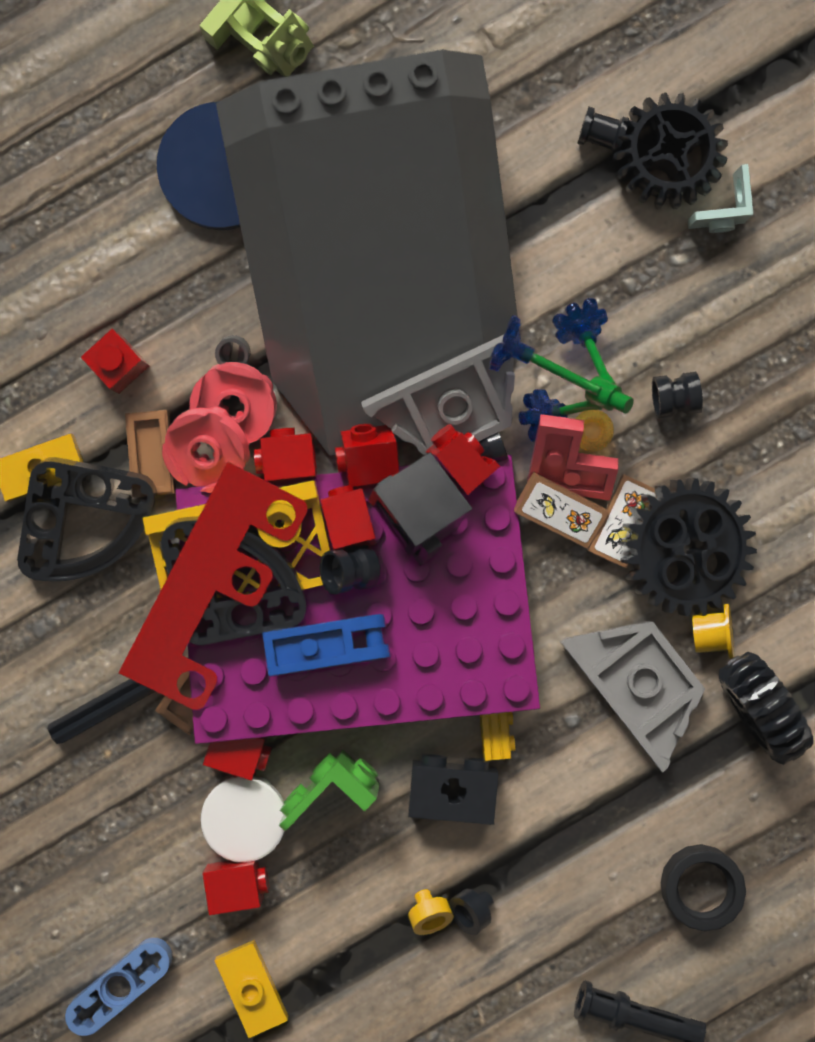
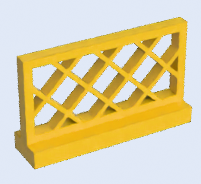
[142,480,330,598]

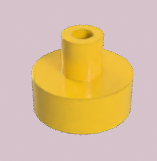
[257,501,302,547]
[408,889,454,935]

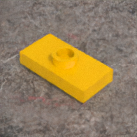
[0,433,84,502]
[214,939,289,1038]

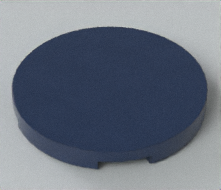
[157,102,241,230]

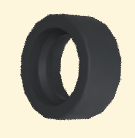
[660,844,746,932]

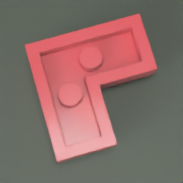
[527,414,618,500]

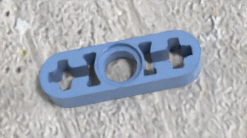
[65,938,172,1036]

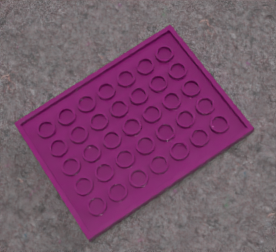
[175,455,540,744]

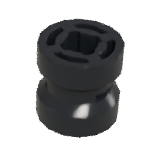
[652,371,703,419]
[320,545,380,595]

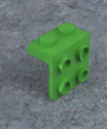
[279,750,379,831]

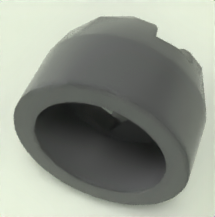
[215,335,251,365]

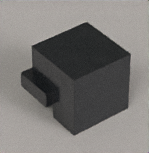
[368,452,472,566]

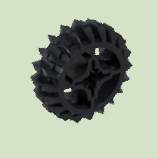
[612,93,728,209]
[719,652,814,765]

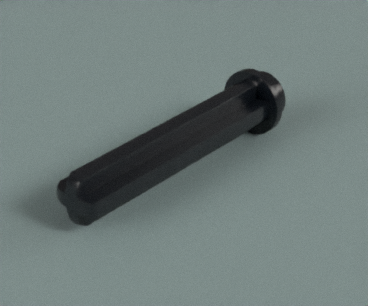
[47,679,156,744]

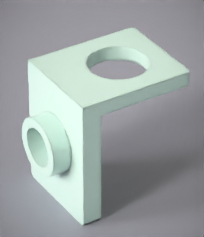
[688,164,753,233]

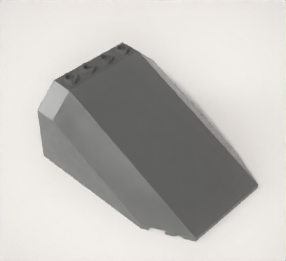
[216,49,520,456]

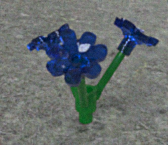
[489,298,634,442]

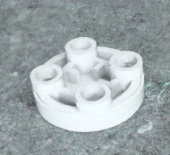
[201,776,284,862]

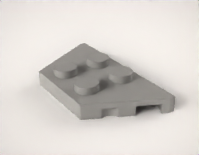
[361,331,518,455]
[560,621,705,772]

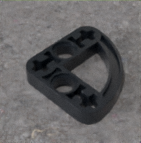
[17,457,157,582]
[161,516,306,645]

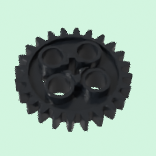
[619,478,757,616]

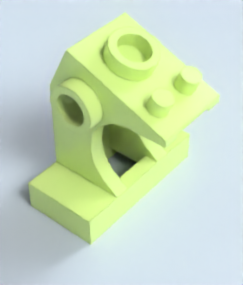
[199,0,314,77]

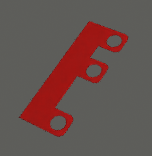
[118,462,308,710]

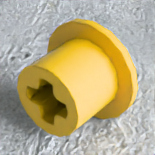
[693,604,734,659]

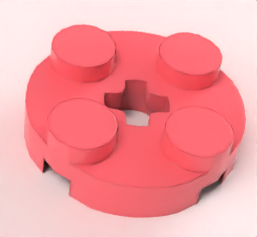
[190,362,277,445]
[162,406,250,493]

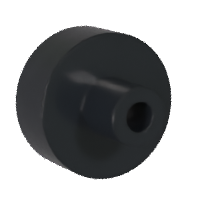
[449,889,494,935]

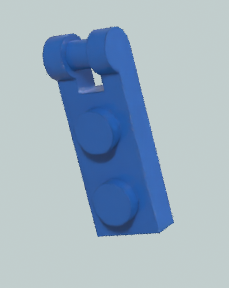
[262,614,391,677]

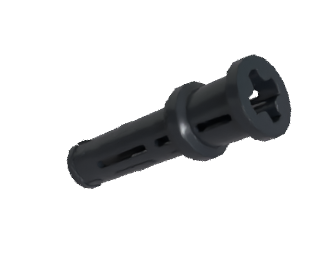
[574,980,706,1042]

